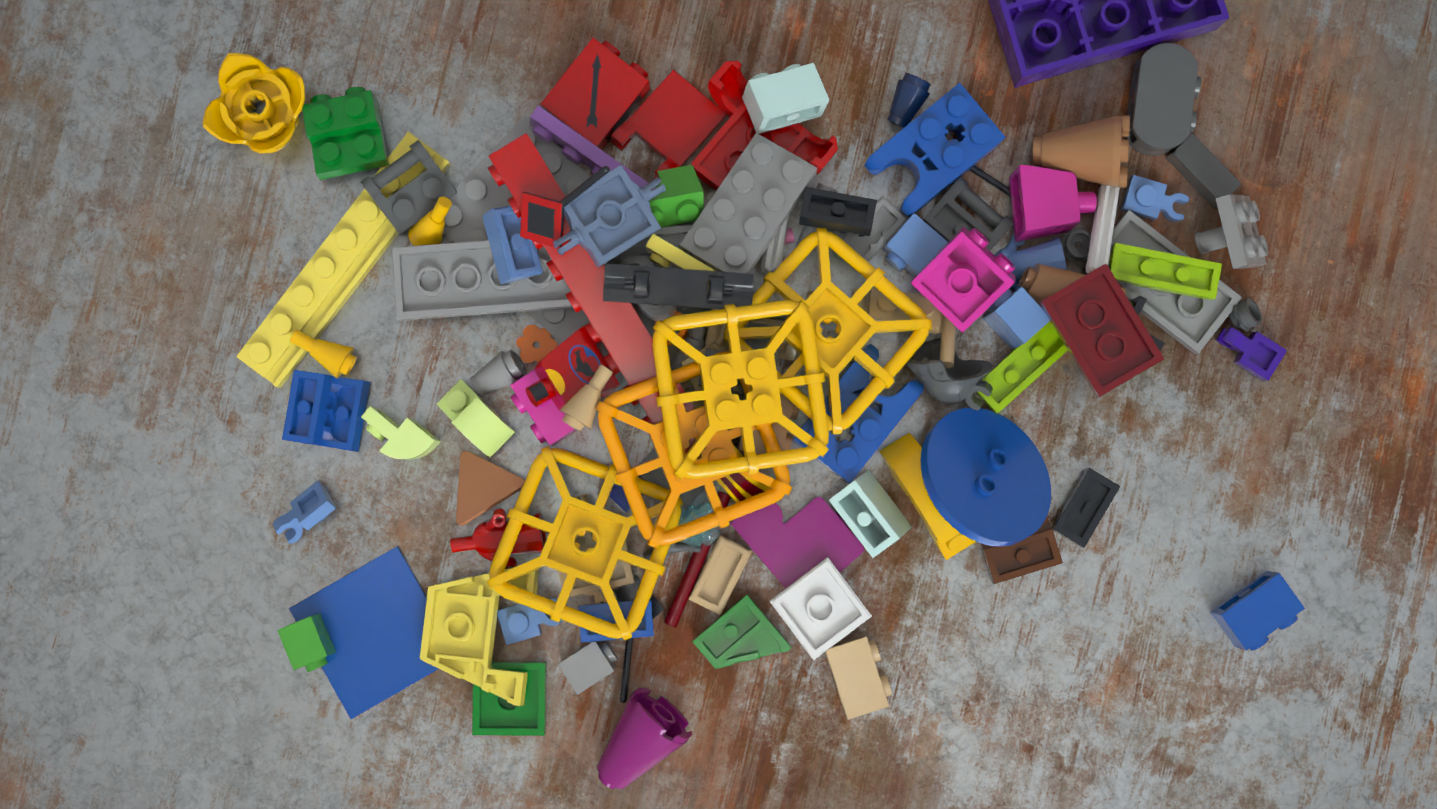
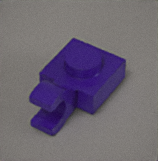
[1216,327,1287,381]

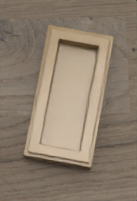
[689,535,752,615]

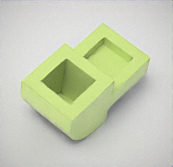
[437,379,515,457]
[361,406,441,460]

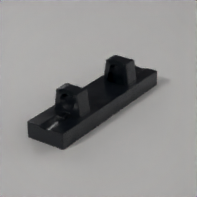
[603,264,754,309]

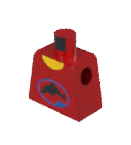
[525,326,620,412]

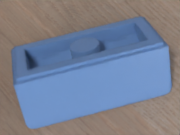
[483,206,543,284]

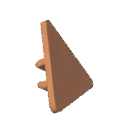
[456,450,525,526]

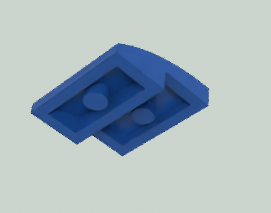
[282,370,370,452]

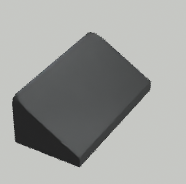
[1166,133,1241,209]

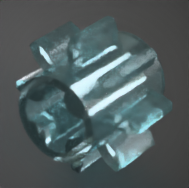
[678,502,722,548]

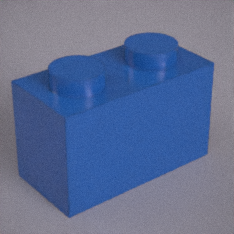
[1210,571,1305,651]

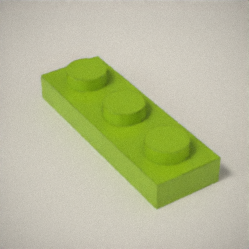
[1108,243,1222,301]
[976,321,1068,414]

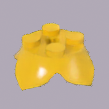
[203,53,305,154]

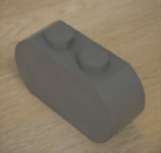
[1125,43,1201,156]

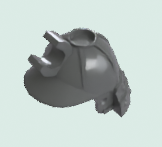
[907,338,993,411]

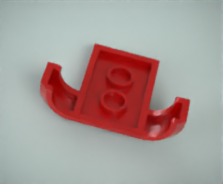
[690,61,838,191]

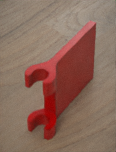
[611,70,727,179]

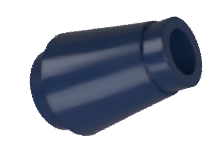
[887,73,931,128]

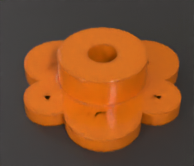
[516,325,558,363]

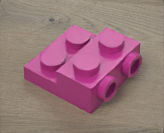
[911,226,1016,333]

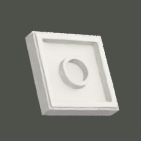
[769,557,872,660]

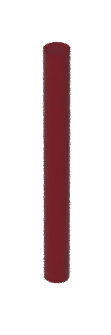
[664,491,731,628]

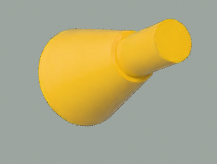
[408,196,452,246]
[290,330,357,379]

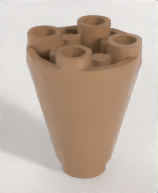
[1033,115,1130,188]

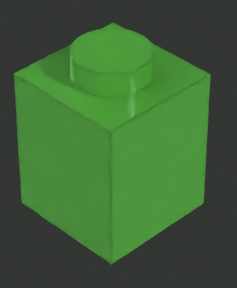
[277,613,336,672]

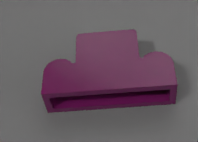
[730,496,864,588]

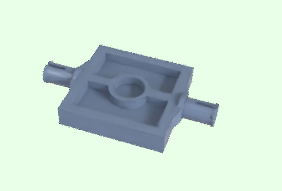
[553,165,666,268]

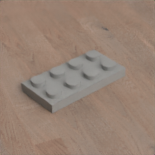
[679,133,817,273]
[1083,210,1242,354]

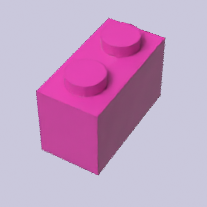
[510,369,577,446]

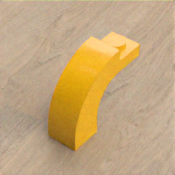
[879,432,976,560]

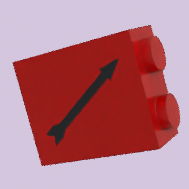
[540,38,651,150]

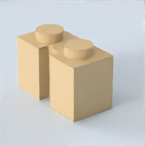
[825,633,892,720]

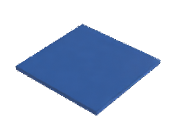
[289,546,439,719]

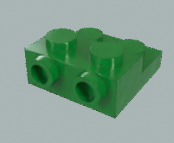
[302,87,389,180]

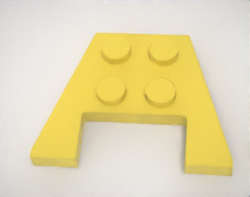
[420,567,539,706]

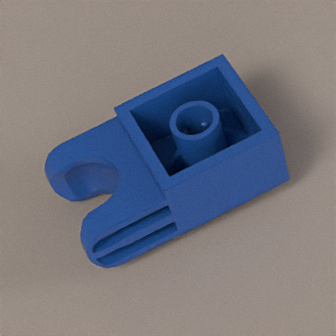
[864,83,1006,217]
[792,344,924,484]

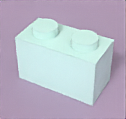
[742,63,829,134]
[829,470,912,558]

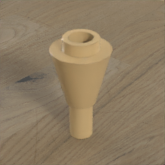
[559,365,613,432]

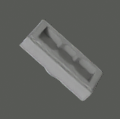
[841,195,908,262]

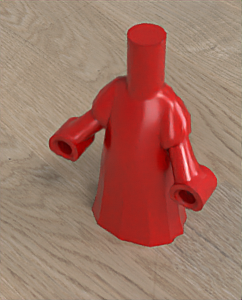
[450,508,547,569]

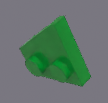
[692,594,792,669]

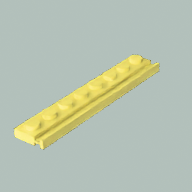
[236,132,451,388]

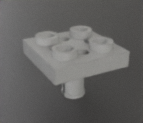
[1195,194,1269,269]

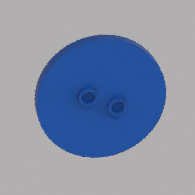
[920,408,1051,547]

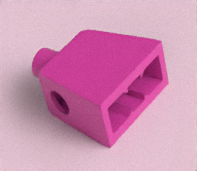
[1009,165,1097,241]

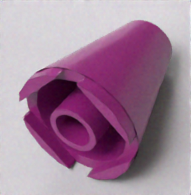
[597,687,692,789]

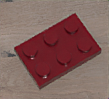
[1040,264,1164,398]

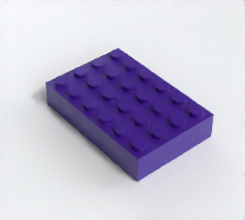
[988,0,1229,88]

